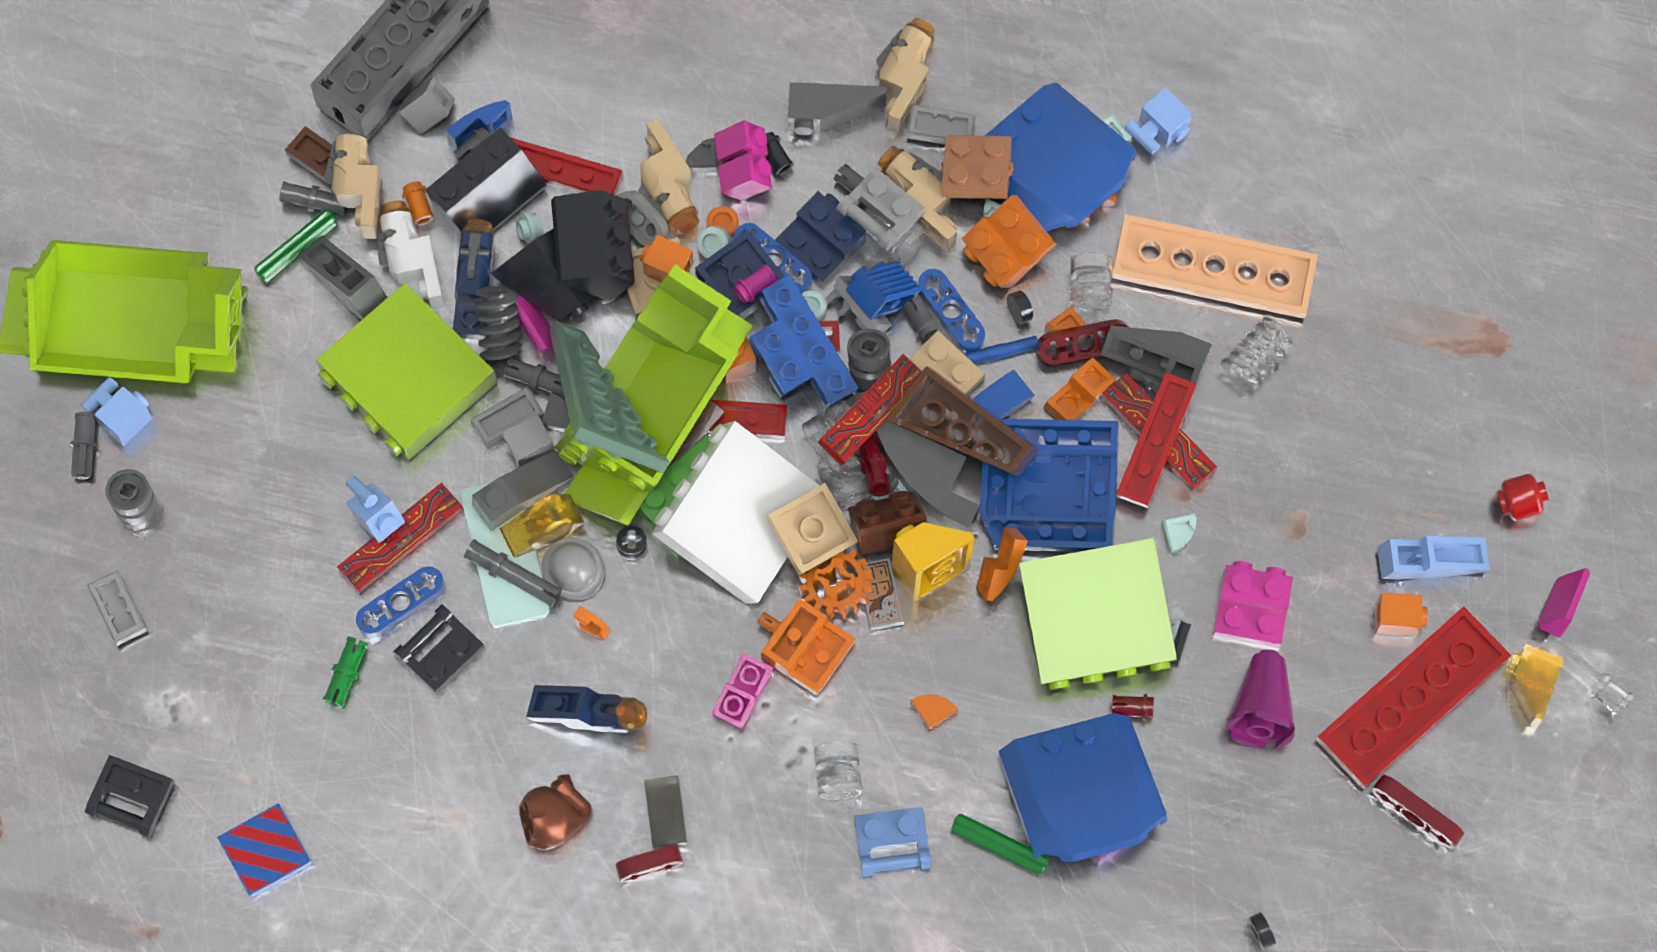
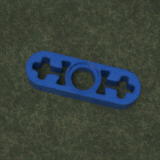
[734,223,812,293]
[918,269,985,353]
[356,566,445,638]

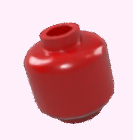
[1497,474,1549,521]

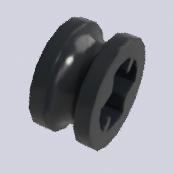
[616,526,646,559]

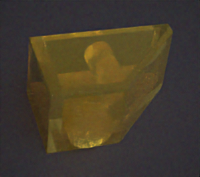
[499,494,585,558]
[1507,644,1564,729]

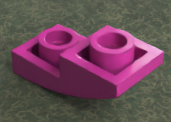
[711,653,774,729]

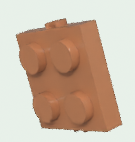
[940,135,1014,199]

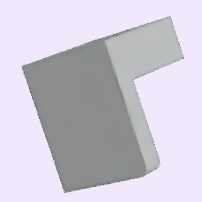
[399,76,455,134]
[503,414,554,468]

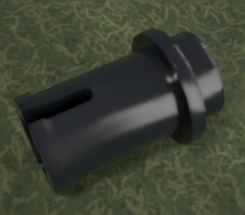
[766,132,794,175]

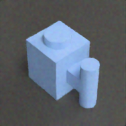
[1124,87,1192,155]
[81,377,152,447]
[346,476,405,543]

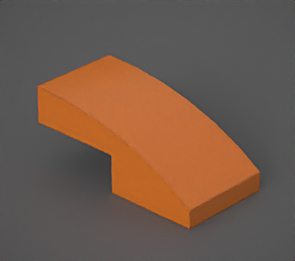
[1043,357,1116,420]
[976,527,1028,601]

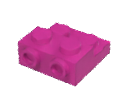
[1213,561,1293,648]

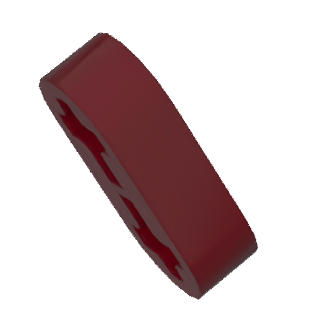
[615,845,683,883]

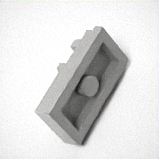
[826,276,892,333]

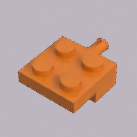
[757,598,856,696]

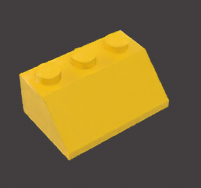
[891,522,975,603]

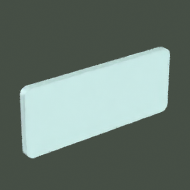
[461,482,550,627]

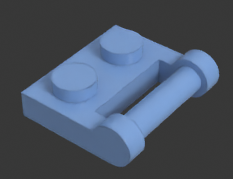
[854,807,931,877]

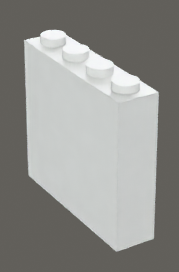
[651,421,819,604]

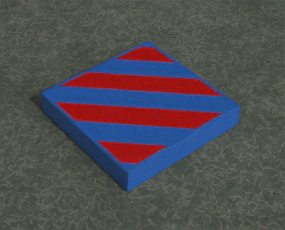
[217,803,312,898]

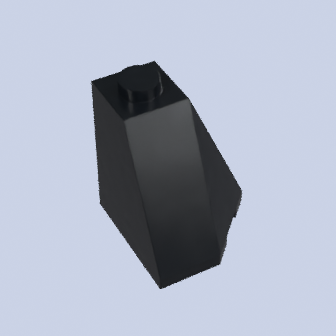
[491,229,594,321]

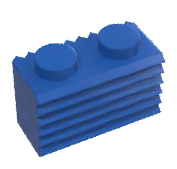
[846,261,921,320]

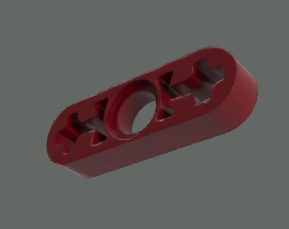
[1037,319,1129,365]
[1372,775,1464,849]

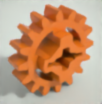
[799,550,873,620]

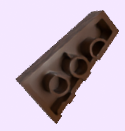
[886,366,1039,476]

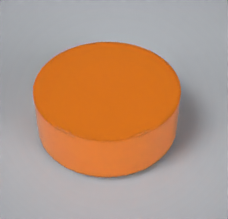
[706,206,739,239]

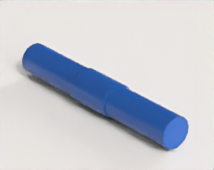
[963,336,1038,364]

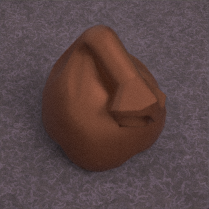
[519,774,592,850]

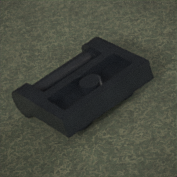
[393,604,485,695]
[85,755,174,838]

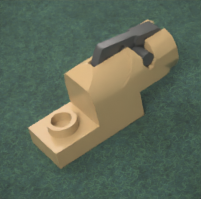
[324,134,381,239]

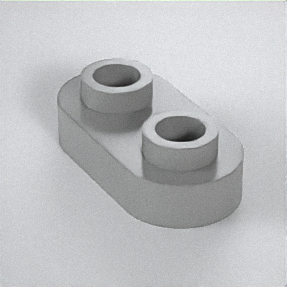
[617,190,668,246]

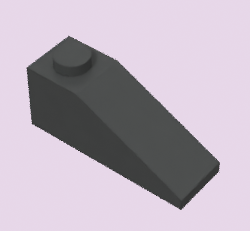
[788,82,887,135]
[298,236,388,320]
[1100,326,1212,384]
[472,450,574,531]

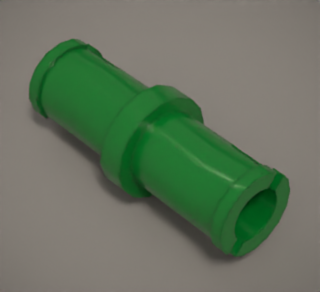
[322,636,368,708]

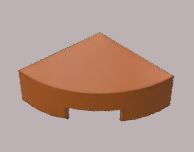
[1045,306,1090,340]
[573,605,610,641]
[911,695,958,731]

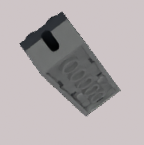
[310,0,489,141]

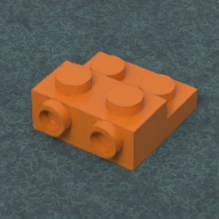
[961,195,1057,288]

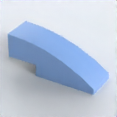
[1377,536,1490,579]

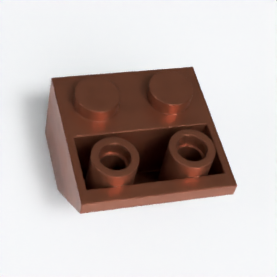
[848,491,927,556]

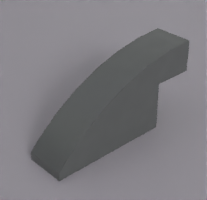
[873,420,980,532]

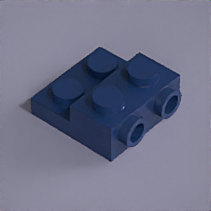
[775,191,867,286]
[695,230,785,319]

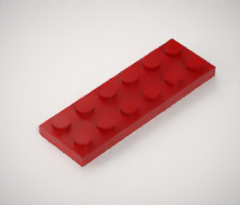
[1316,606,1511,789]

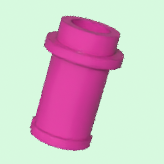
[733,264,777,304]

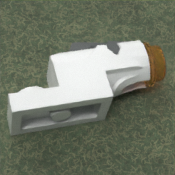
[378,200,444,310]

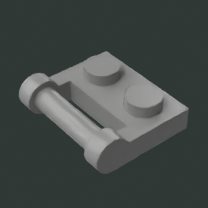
[836,167,925,251]

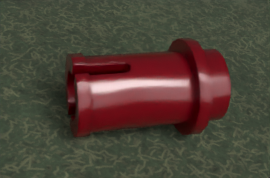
[1112,694,1154,721]

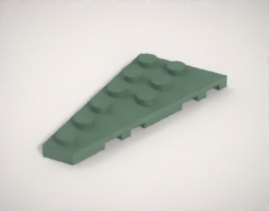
[549,320,670,473]

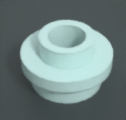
[516,212,543,244]

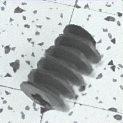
[475,286,521,360]

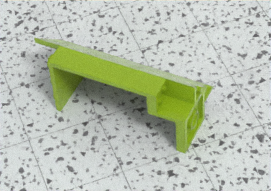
[0,240,248,383]
[554,264,753,526]

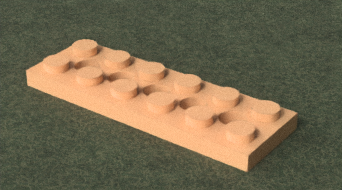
[1112,214,1318,319]

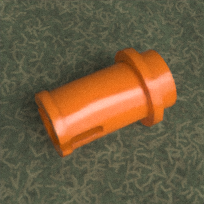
[402,181,434,225]

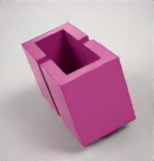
[714,120,772,201]

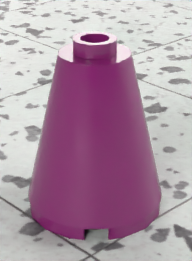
[1226,649,1295,748]

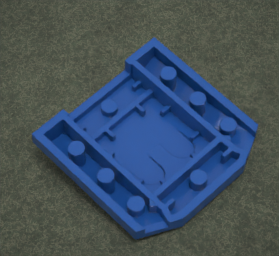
[985,82,1136,234]
[979,419,1119,552]
[998,713,1167,862]

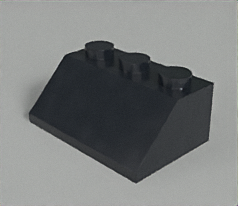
[425,128,548,235]
[551,190,635,301]

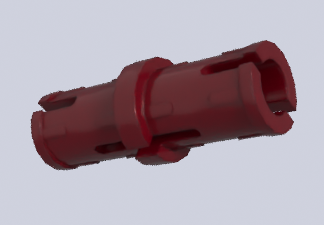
[859,434,891,497]

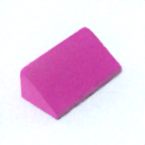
[515,296,555,362]
[1538,568,1590,638]

